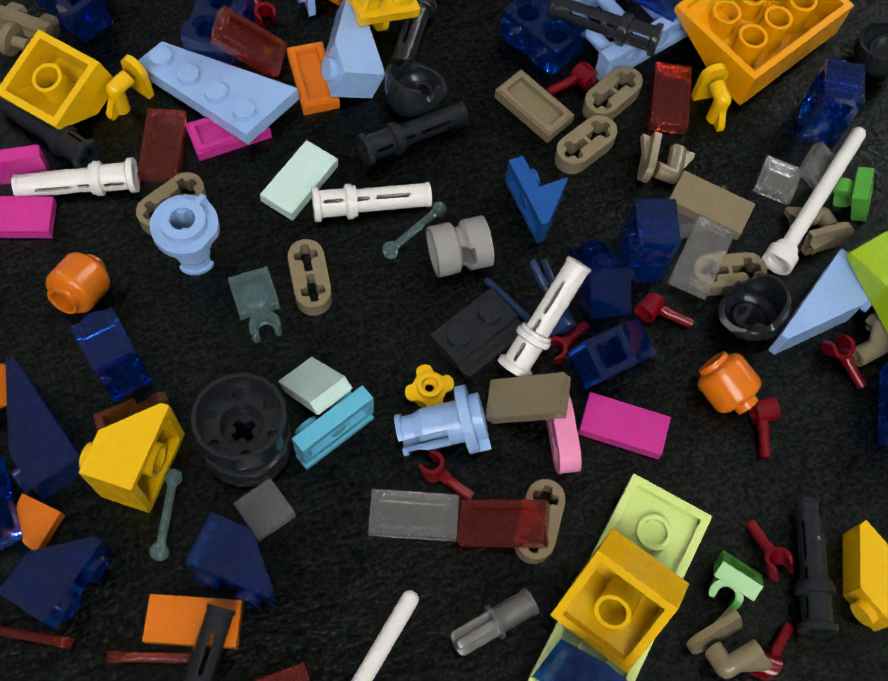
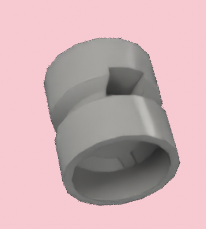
[426,215,494,278]

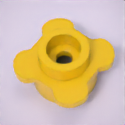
[405,365,454,408]

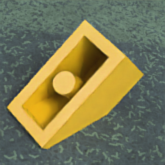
[843,520,888,632]

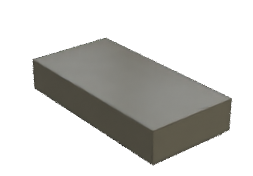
[494,69,575,143]
[666,170,755,240]
[485,372,571,424]

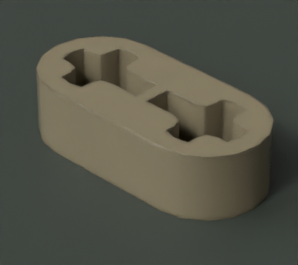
[582,66,643,120]
[554,115,618,174]
[136,172,207,235]
[288,239,332,316]
[689,252,767,296]
[514,479,565,564]

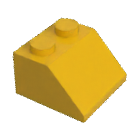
[0,29,113,130]
[78,403,185,513]
[550,528,689,673]

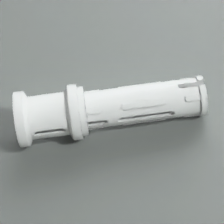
[11,157,140,196]
[311,182,432,222]
[498,256,591,377]

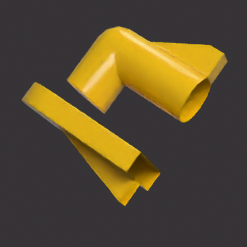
[106,54,154,121]
[691,63,732,132]

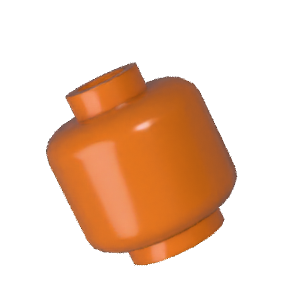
[46,252,110,314]
[698,351,761,415]

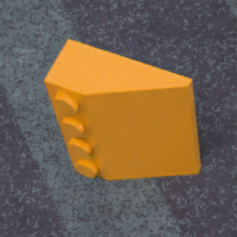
[674,0,854,105]

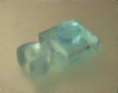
[228,266,282,343]

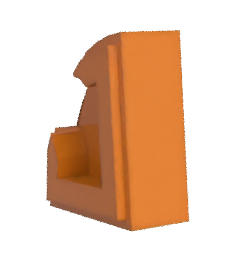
[15,493,65,556]

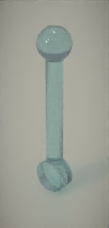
[383,202,447,259]
[150,469,182,561]

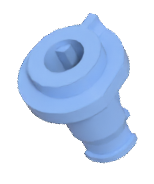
[150,193,220,275]
[394,384,492,456]

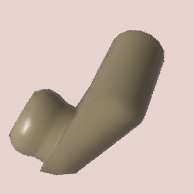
[852,312,888,367]

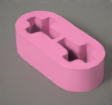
[546,395,582,474]

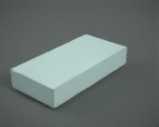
[260,140,338,221]
[278,357,352,415]

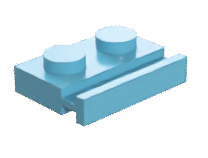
[292,385,374,470]

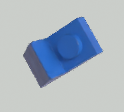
[505,156,567,243]

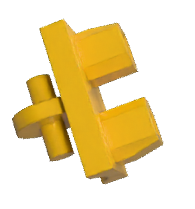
[346,0,421,32]

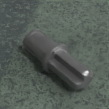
[450,588,539,656]

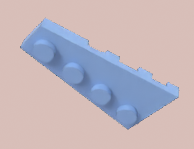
[138,41,300,145]

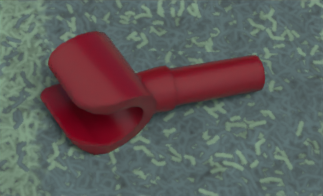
[250,0,277,29]
[545,62,598,95]
[634,293,694,328]
[543,321,590,364]
[821,333,867,389]
[749,397,781,458]
[419,450,474,501]
[746,520,793,582]
[748,622,794,680]

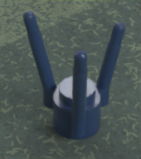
[484,259,577,337]

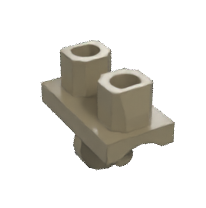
[0,2,60,57]

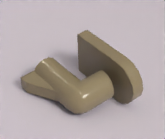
[637,131,695,184]
[784,206,855,255]
[686,605,772,679]

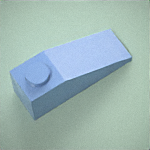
[321,0,386,99]
[768,248,872,355]

